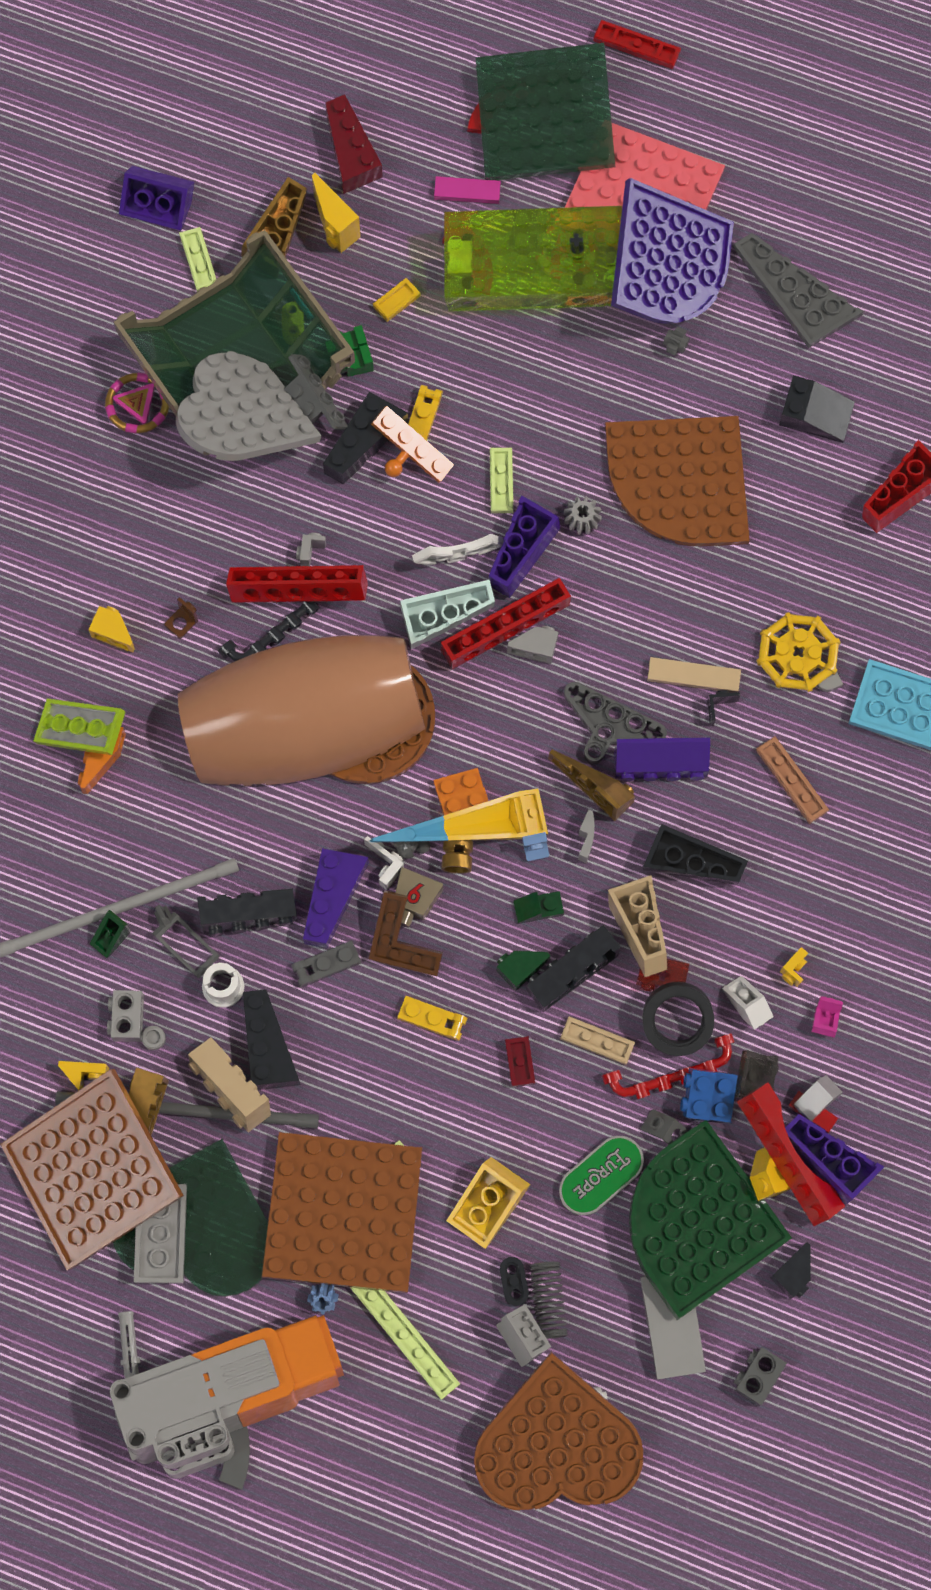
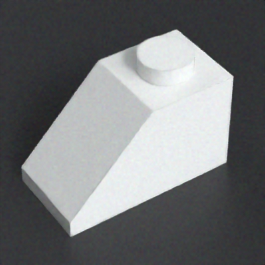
[722,976,774,1030]

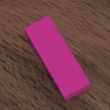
[434,176,501,204]

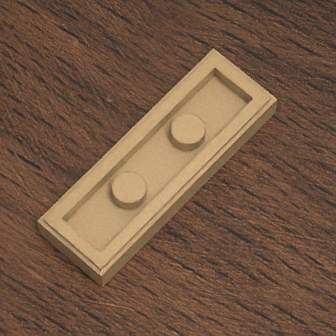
[560,1016,635,1065]

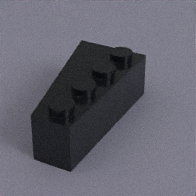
[243,989,301,1090]

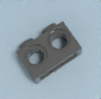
[733,1347,787,1406]

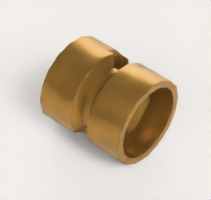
[441,840,473,873]

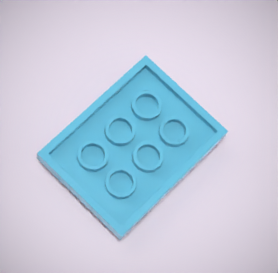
[848,659,931,750]

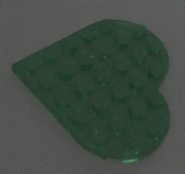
[113,1139,268,1297]

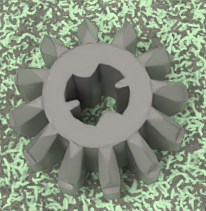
[564,496,602,535]

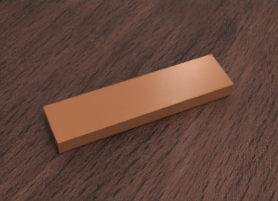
[756,736,829,824]

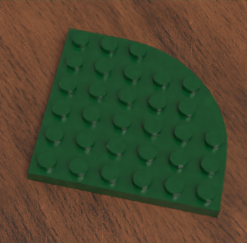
[629,1120,792,1320]

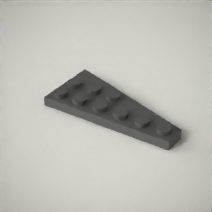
[733,233,864,348]

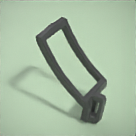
[152,905,220,978]

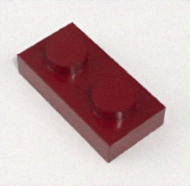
[505,1036,536,1088]

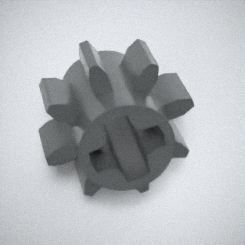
[663,326,690,356]

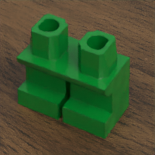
[326,325,374,377]

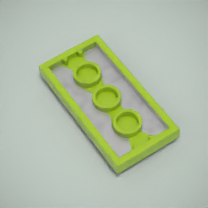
[33,699,125,755]

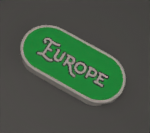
[559,1136,644,1216]

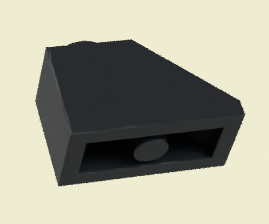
[770,1242,811,1299]

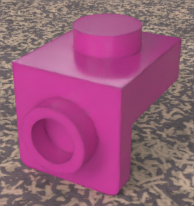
[811,996,843,1038]

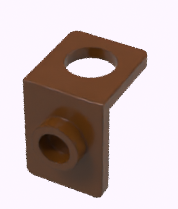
[165,597,198,639]

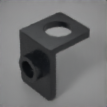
[707,690,740,726]

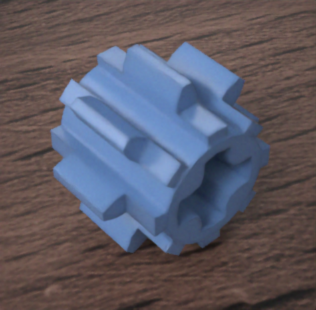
[307,1283,339,1314]

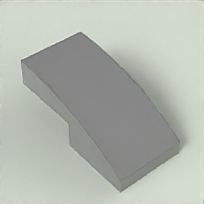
[578,809,595,864]

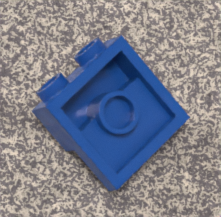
[680,1068,738,1123]

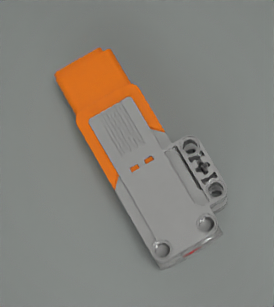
[110,1315,344,1479]

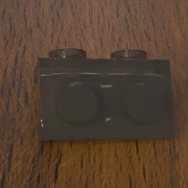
[735,1050,779,1099]

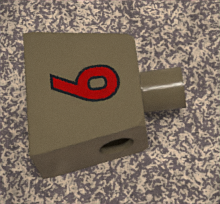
[395,867,443,928]

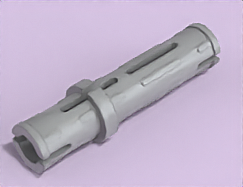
[118,1311,140,1378]

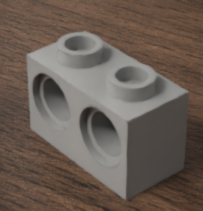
[107,990,144,1042]

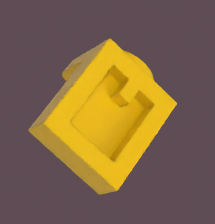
[780,947,808,987]

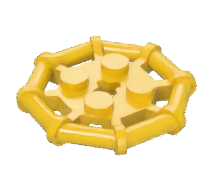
[756,612,841,692]

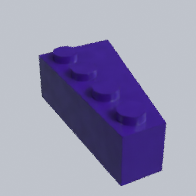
[489,495,560,598]
[303,848,369,949]
[785,1114,884,1206]

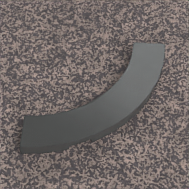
[219,1426,250,1490]

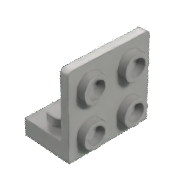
[496,1305,551,1367]

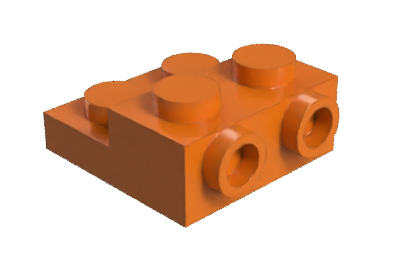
[433,768,489,816]

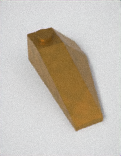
[548,749,635,821]

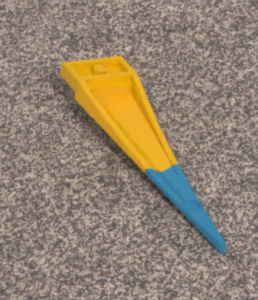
[370,788,548,842]

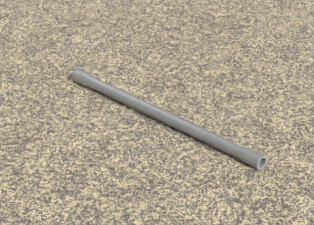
[0,858,239,958]

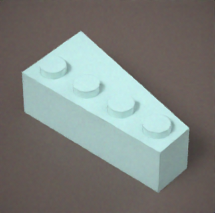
[400,580,495,649]

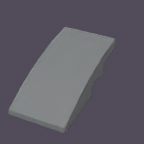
[640,1276,706,1379]

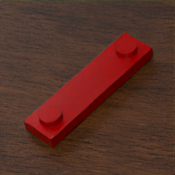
[593,20,681,69]

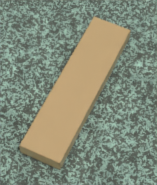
[647,657,741,693]

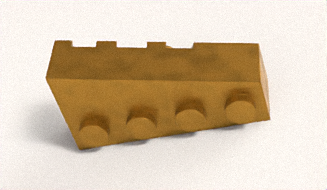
[241,177,307,279]
[129,1068,169,1136]

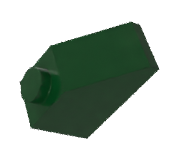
[496,951,551,991]

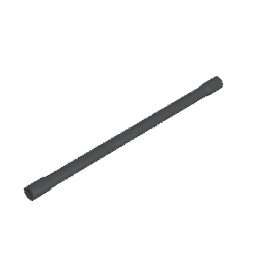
[55,1091,319,1129]

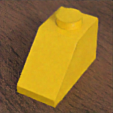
[89,606,135,653]
[750,1147,790,1201]

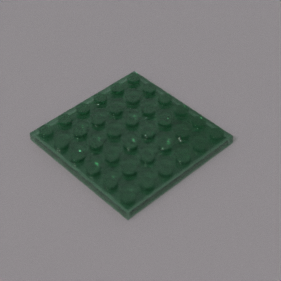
[475,43,616,180]

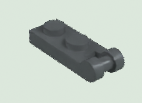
[291,940,361,988]

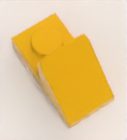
[58,1061,109,1090]

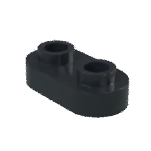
[500,1257,529,1307]

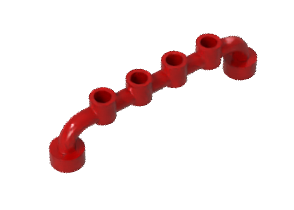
[602,1033,735,1099]

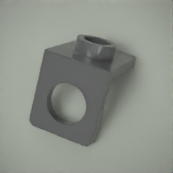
[641,1109,688,1145]

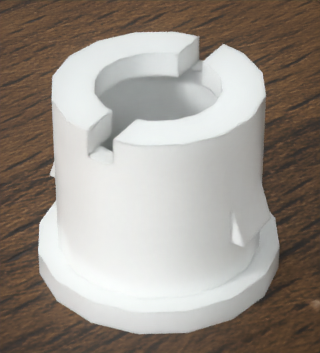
[202,963,245,1008]

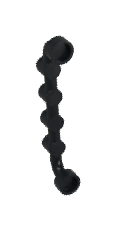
[218,601,320,661]

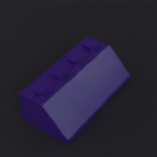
[614,738,710,782]

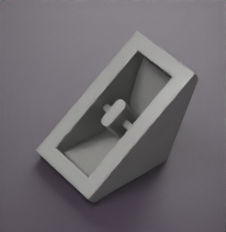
[793,1075,843,1121]

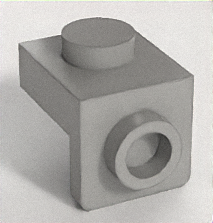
[296,533,326,566]

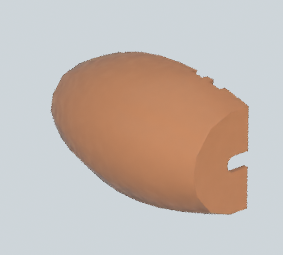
[178,635,425,786]

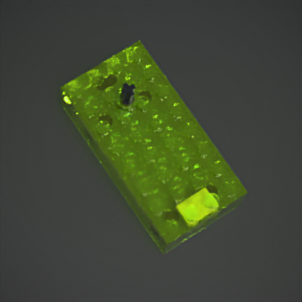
[444,206,622,311]

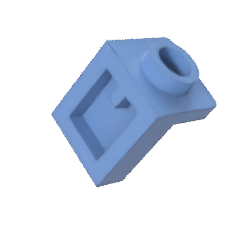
[522,832,549,861]

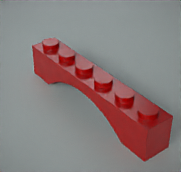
[737,1082,845,1226]

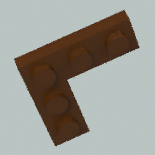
[369,890,443,976]

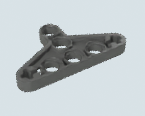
[564,682,667,764]

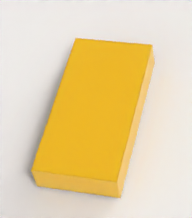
[373,278,421,322]

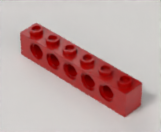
[226,565,368,602]
[441,578,571,670]

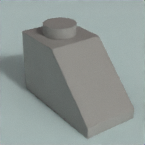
[507,626,558,664]

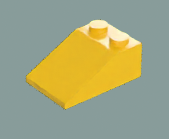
[312,173,360,253]
[446,1157,530,1249]

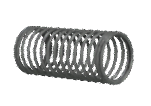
[529,1261,568,1339]

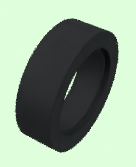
[642,982,714,1056]

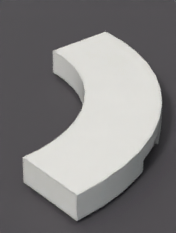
[412,534,504,565]

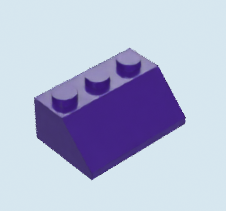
[119,166,195,231]

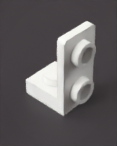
[364,836,404,890]

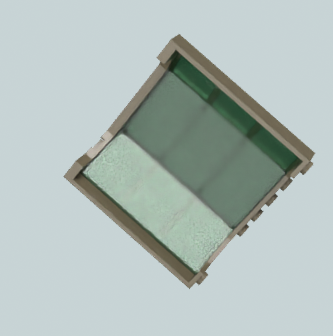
[114,229,355,456]

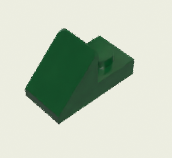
[513,891,564,924]

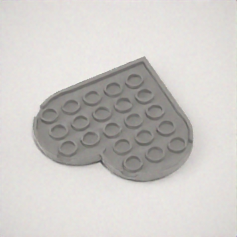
[176,351,321,461]

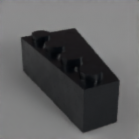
[323,392,408,484]
[643,824,748,885]
[197,888,298,937]
[526,925,621,1012]

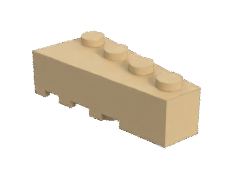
[608,875,667,977]
[188,1037,271,1132]

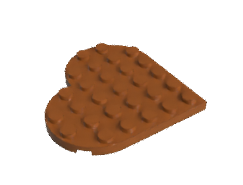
[474,1351,643,1511]

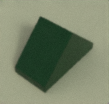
[90,910,131,958]

